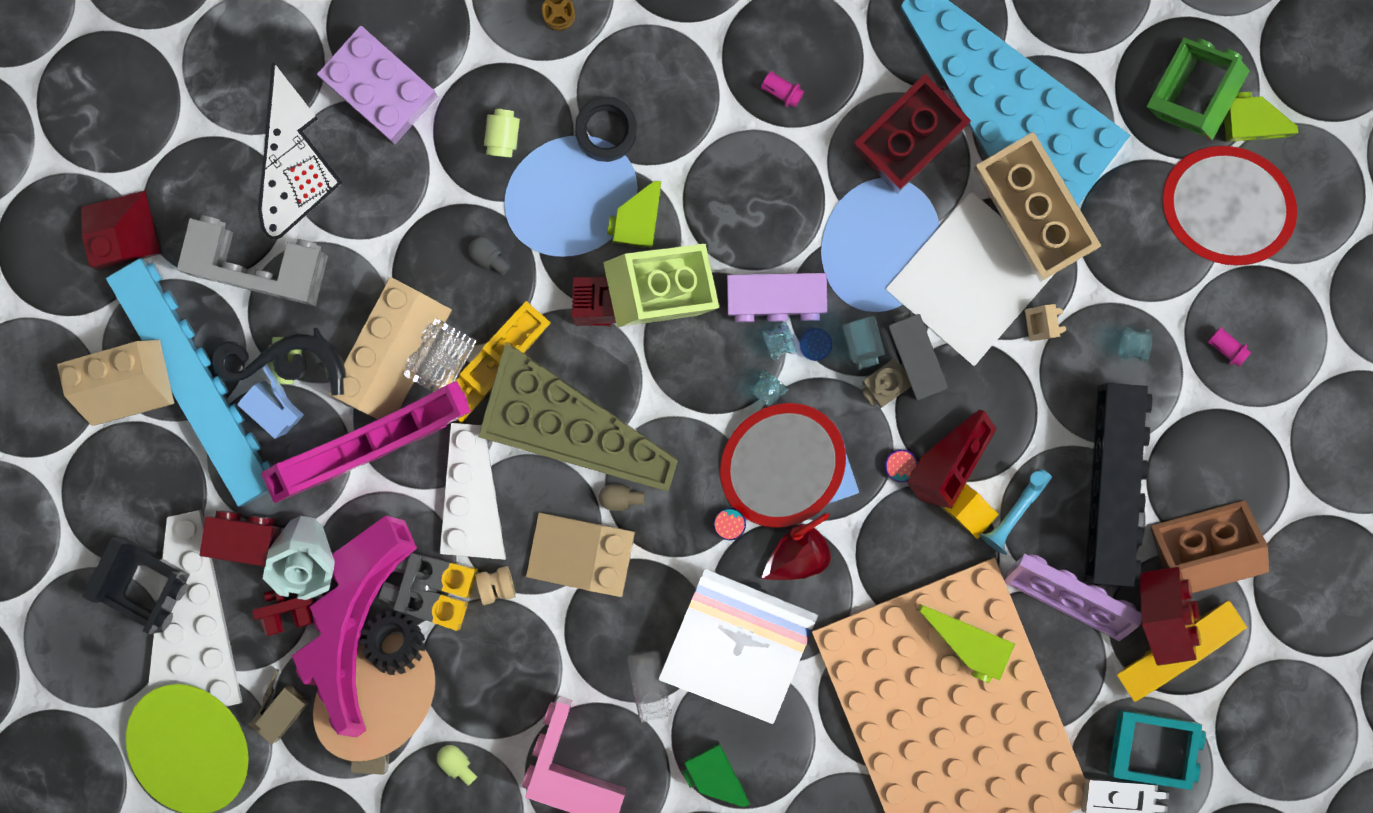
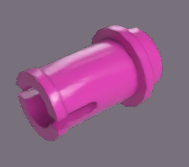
[760,71,805,108]
[1208,326,1251,367]

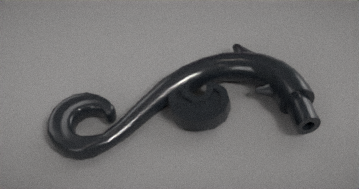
[213,327,347,396]

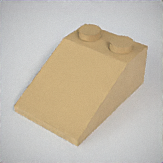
[526,513,635,597]

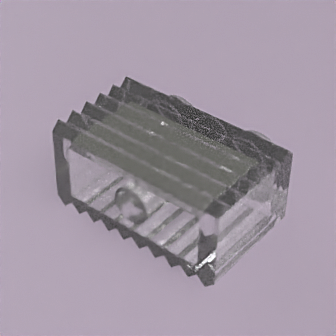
[404,318,477,392]
[627,649,672,722]

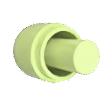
[437,745,477,786]

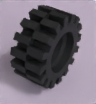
[360,610,425,675]

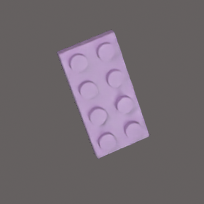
[1004,554,1142,642]

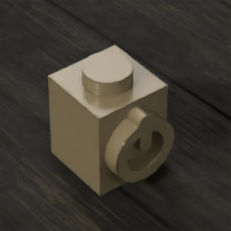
[861,358,911,408]

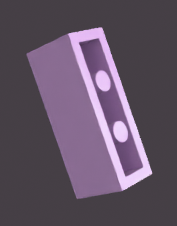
[727,273,827,323]

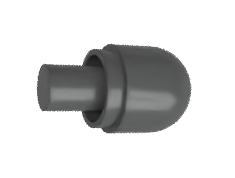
[468,237,511,275]

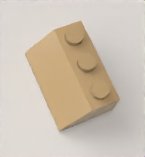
[57,340,174,426]

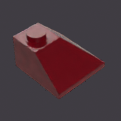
[81,190,162,270]

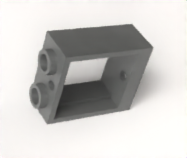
[889,310,949,400]

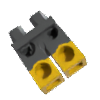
[379,552,478,631]

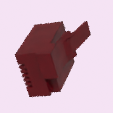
[571,277,616,327]

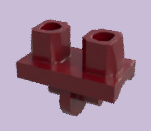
[252,590,316,636]

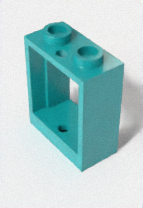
[1108,709,1206,790]

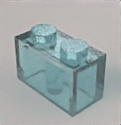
[839,316,885,370]

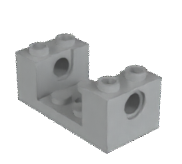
[177,215,328,307]

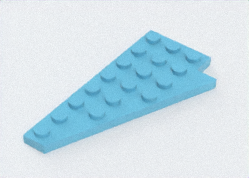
[900,0,1130,205]

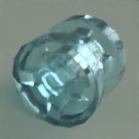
[761,322,797,361]
[1119,326,1152,362]
[748,370,789,407]

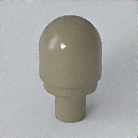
[599,484,645,511]

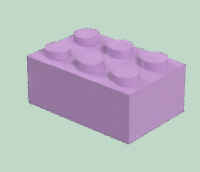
[317,26,438,145]

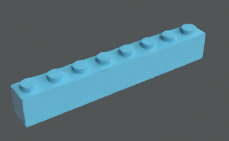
[106,258,272,506]

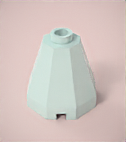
[263,516,335,600]

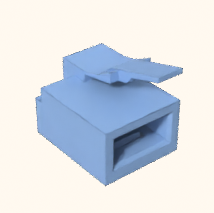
[237,365,304,439]

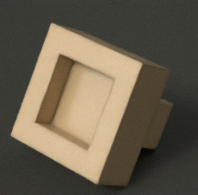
[1025,304,1066,342]

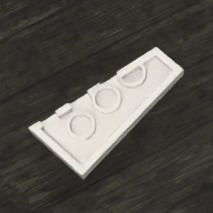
[440,423,506,560]

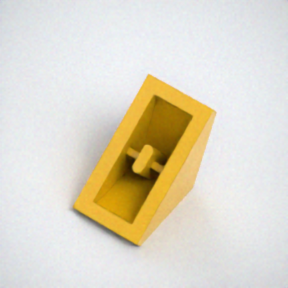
[940,484,999,539]

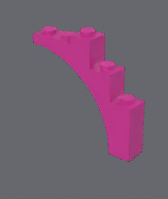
[261,381,471,503]
[292,516,417,737]

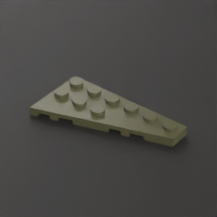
[478,341,678,492]

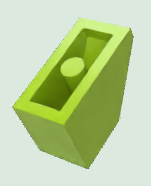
[1224,92,1298,142]
[607,180,662,249]

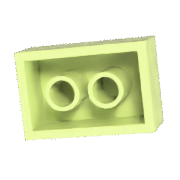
[603,244,719,327]

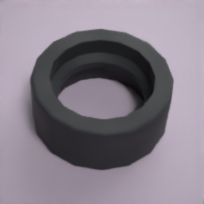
[575,97,637,162]

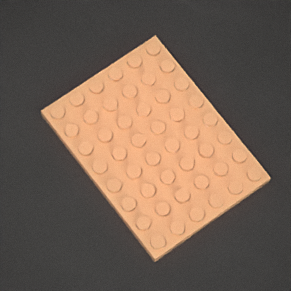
[812,557,1085,813]

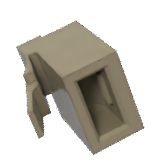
[248,669,311,745]

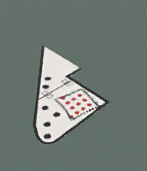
[258,63,343,239]

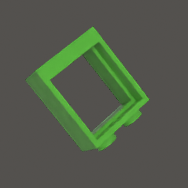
[1146,38,1250,140]

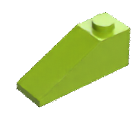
[918,604,1015,683]

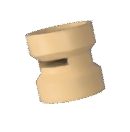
[476,566,516,605]

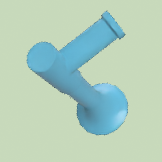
[979,469,1052,555]

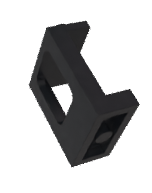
[82,537,190,634]

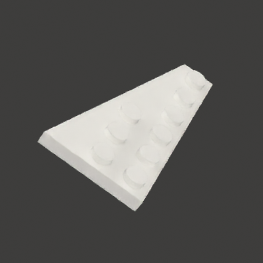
[147,510,243,706]

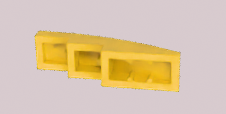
[454,301,551,424]
[1117,599,1247,702]

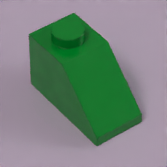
[682,742,750,807]

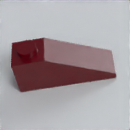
[907,409,997,509]

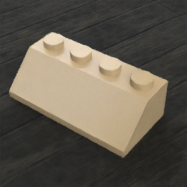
[974,131,1101,282]
[329,277,452,420]

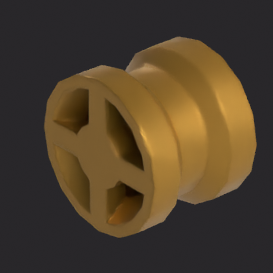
[542,0,575,31]

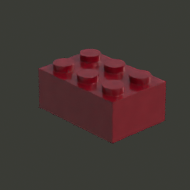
[852,74,971,194]

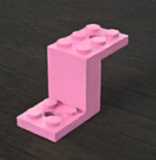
[522,696,626,813]

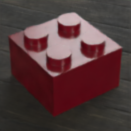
[199,510,282,566]
[1140,567,1201,666]

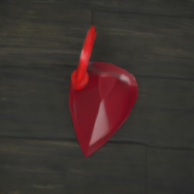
[761,512,832,580]

